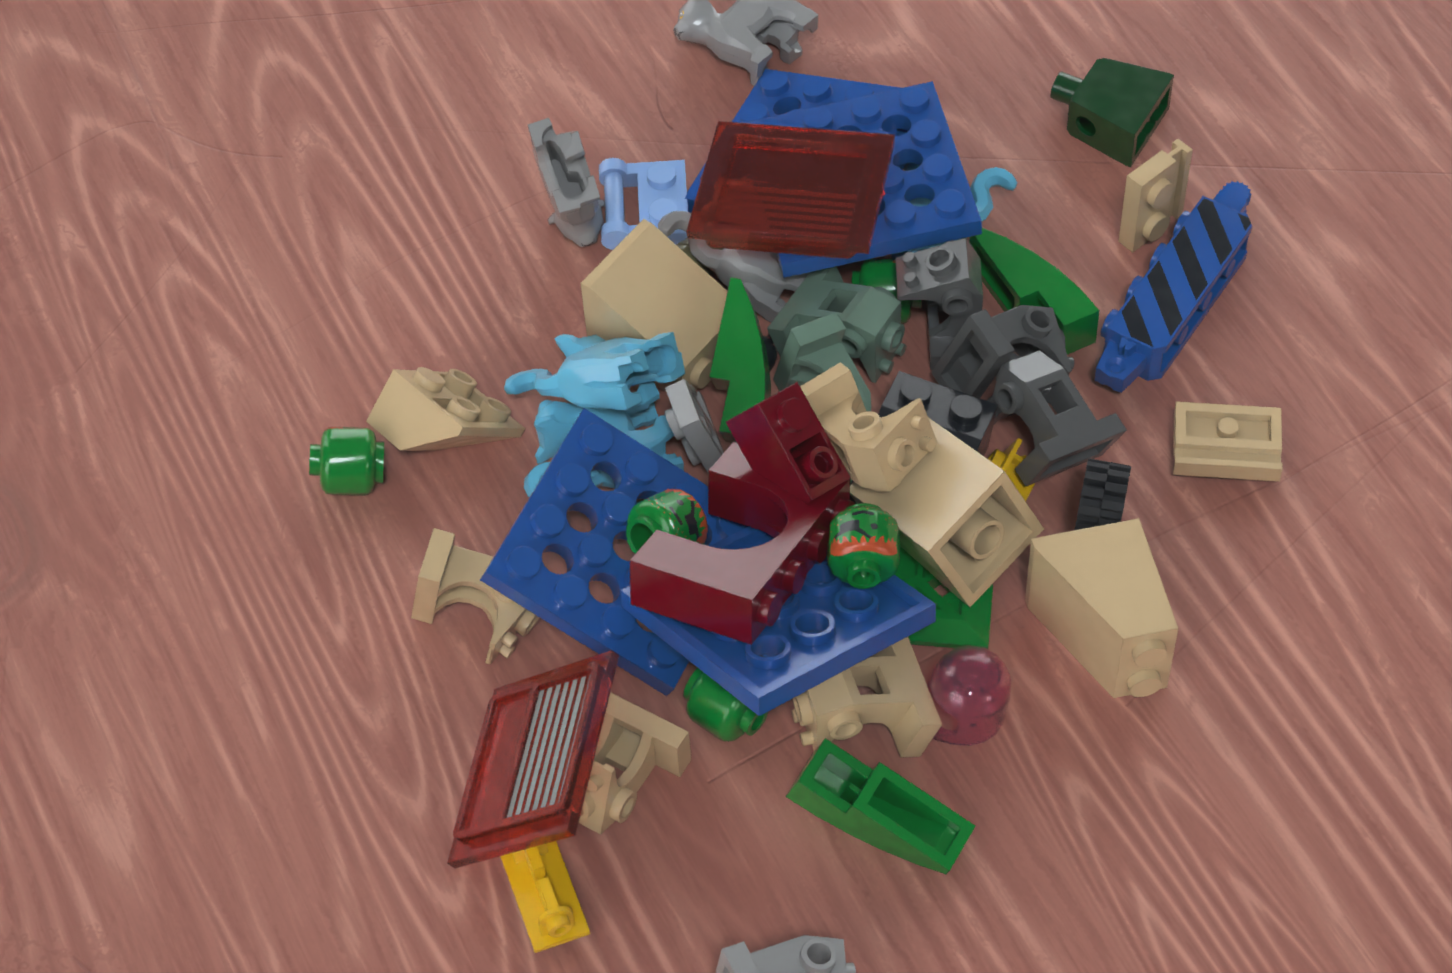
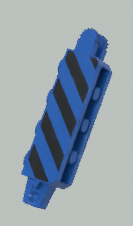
[1095,181,1252,393]

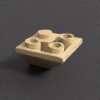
[366,367,525,451]

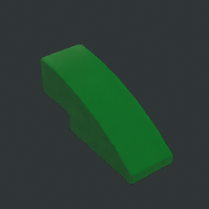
[969,228,1100,355]
[710,277,771,443]
[786,738,976,874]

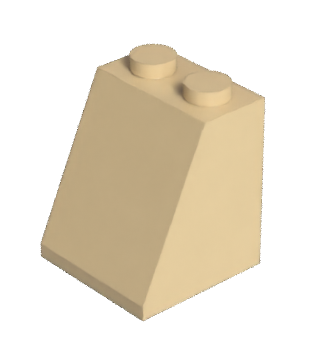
[581,219,728,392]
[850,417,1044,607]
[1025,518,1178,698]

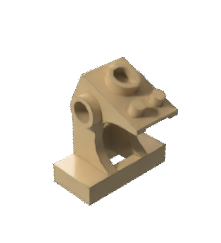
[800,362,938,492]
[411,528,540,664]
[791,637,942,757]
[551,684,691,834]

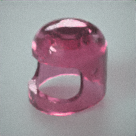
[927,645,1012,746]

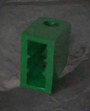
[1050,58,1174,167]

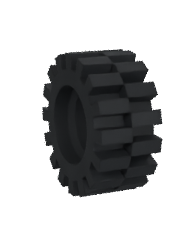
[1075,458,1131,530]

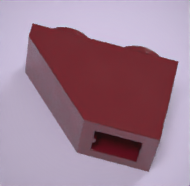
[726,382,851,504]

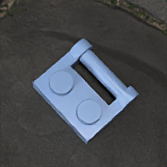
[599,158,688,250]

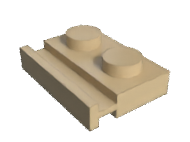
[1118,139,1193,253]
[1173,402,1282,482]

